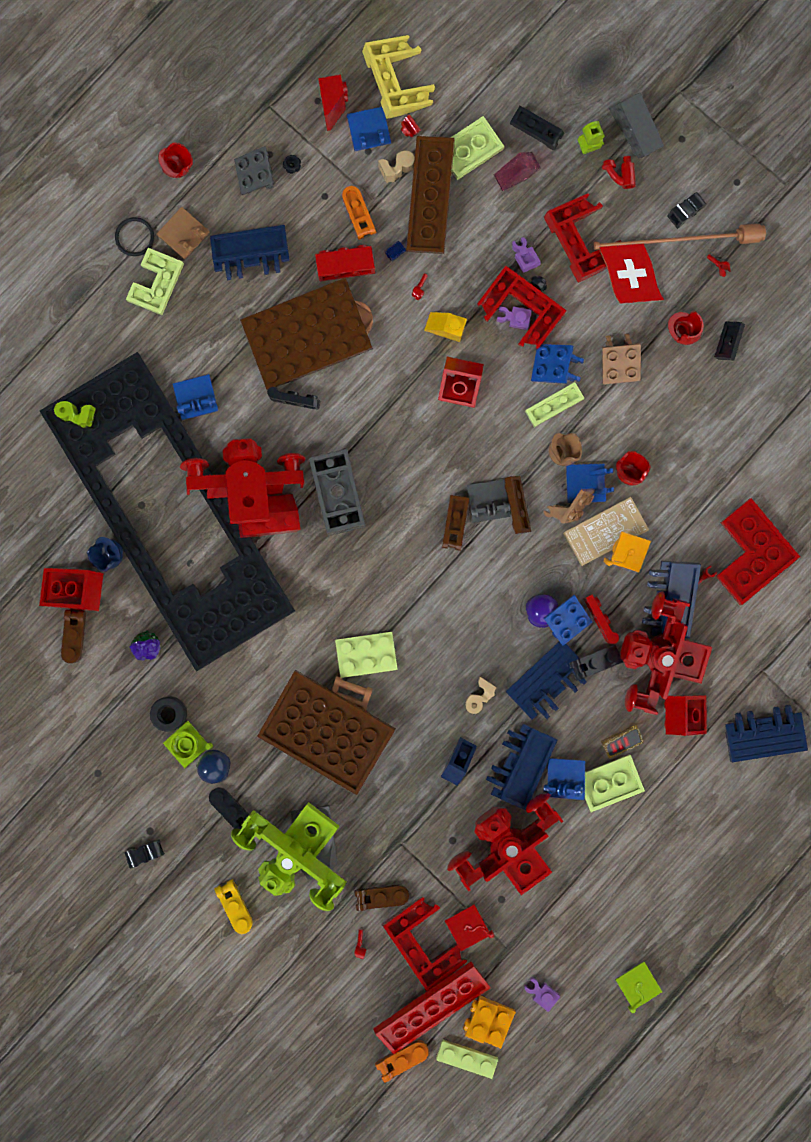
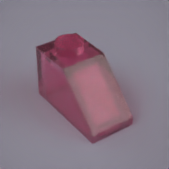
[494,152,541,191]

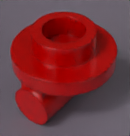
[401,115,421,138]

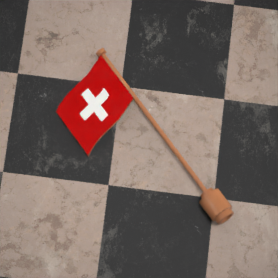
[594,223,766,304]

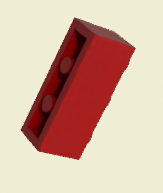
[315,245,375,282]

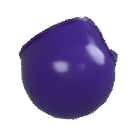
[526,594,558,628]

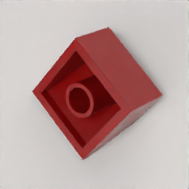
[318,74,349,131]
[438,357,484,408]
[664,695,707,736]

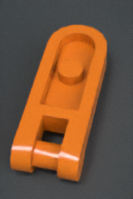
[342,186,376,240]
[375,1040,429,1083]

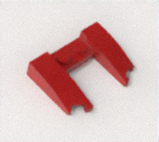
[544,193,622,283]
[477,266,567,349]
[382,897,467,991]

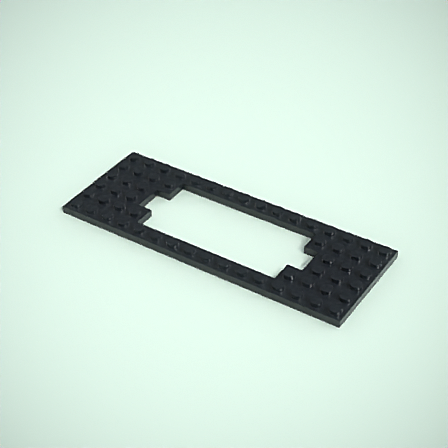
[40,352,296,672]

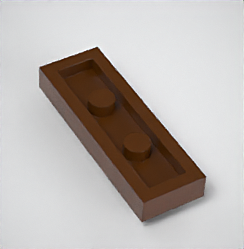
[504,476,531,534]

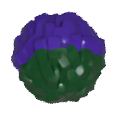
[129,630,161,661]

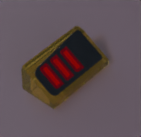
[600,725,644,759]

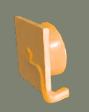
[603,531,651,572]

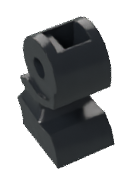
[667,192,707,229]
[124,839,165,869]

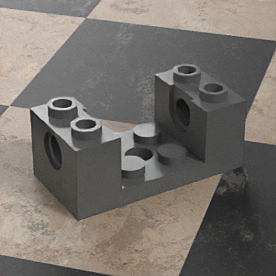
[309,449,366,536]

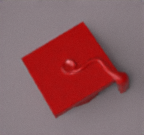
[445,904,494,952]

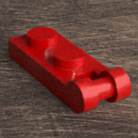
[583,594,619,644]

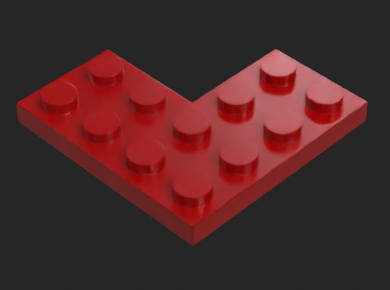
[716,498,800,605]

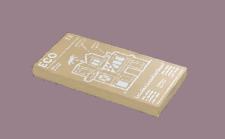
[563,497,649,566]

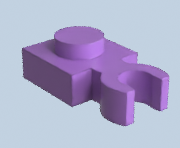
[512,237,541,273]
[497,306,532,330]
[524,977,560,1012]

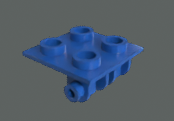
[173,374,219,420]
[544,595,592,646]
[544,758,585,800]

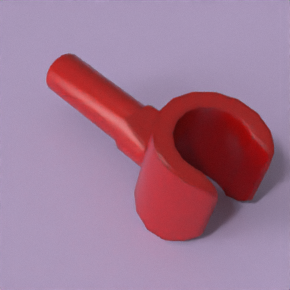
[707,254,731,277]
[412,273,428,300]
[698,566,717,585]
[354,930,367,959]

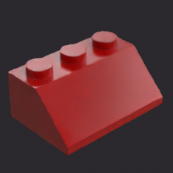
[239,494,300,538]

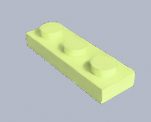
[525,382,584,428]
[436,1039,498,1079]

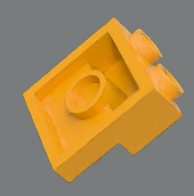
[463,995,516,1049]

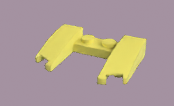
[362,35,435,119]

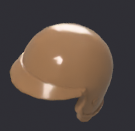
[549,433,582,466]

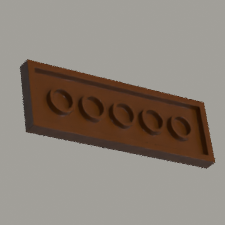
[406,136,455,254]

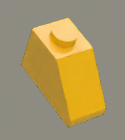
[424,312,467,342]

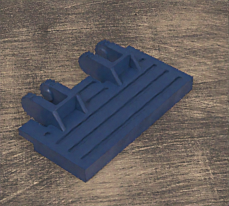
[210,225,290,281]
[642,561,701,639]
[505,641,587,720]
[725,705,808,763]
[486,723,558,810]

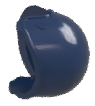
[87,537,123,572]
[196,749,231,784]

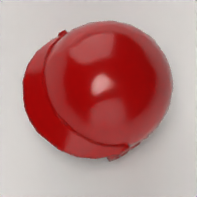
[158,142,193,178]
[668,311,704,345]
[616,451,651,486]

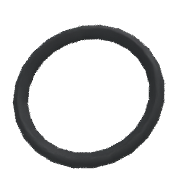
[115,217,154,256]

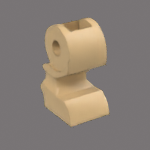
[378,151,415,183]
[465,676,496,714]

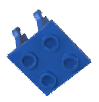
[347,107,391,151]
[531,344,584,384]
[566,464,614,503]

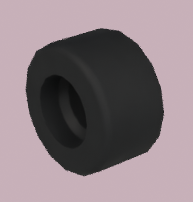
[150,696,187,732]

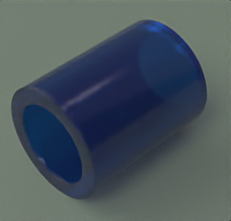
[385,240,406,262]

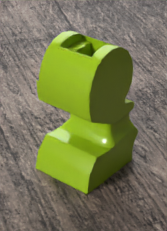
[577,121,605,154]
[54,401,96,428]

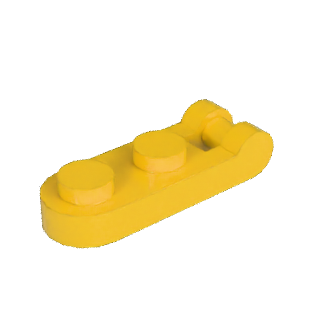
[214,879,253,934]

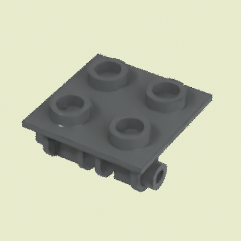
[234,146,274,195]
[467,479,510,523]

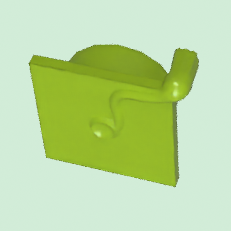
[163,721,213,768]
[615,961,662,1013]

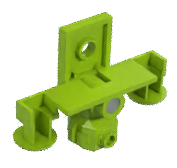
[231,802,347,911]

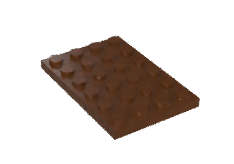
[240,277,373,391]
[257,670,396,795]

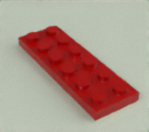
[373,962,490,1054]

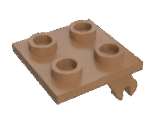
[157,207,210,260]
[602,333,641,384]
[544,488,596,524]

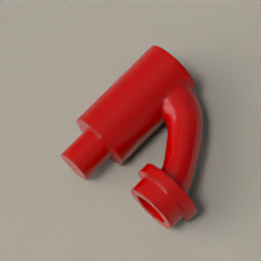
[602,156,636,189]

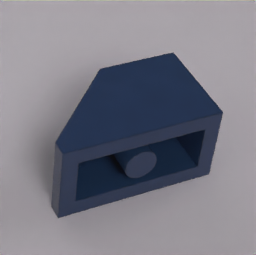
[441,737,477,786]

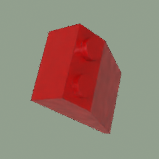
[39,568,104,611]

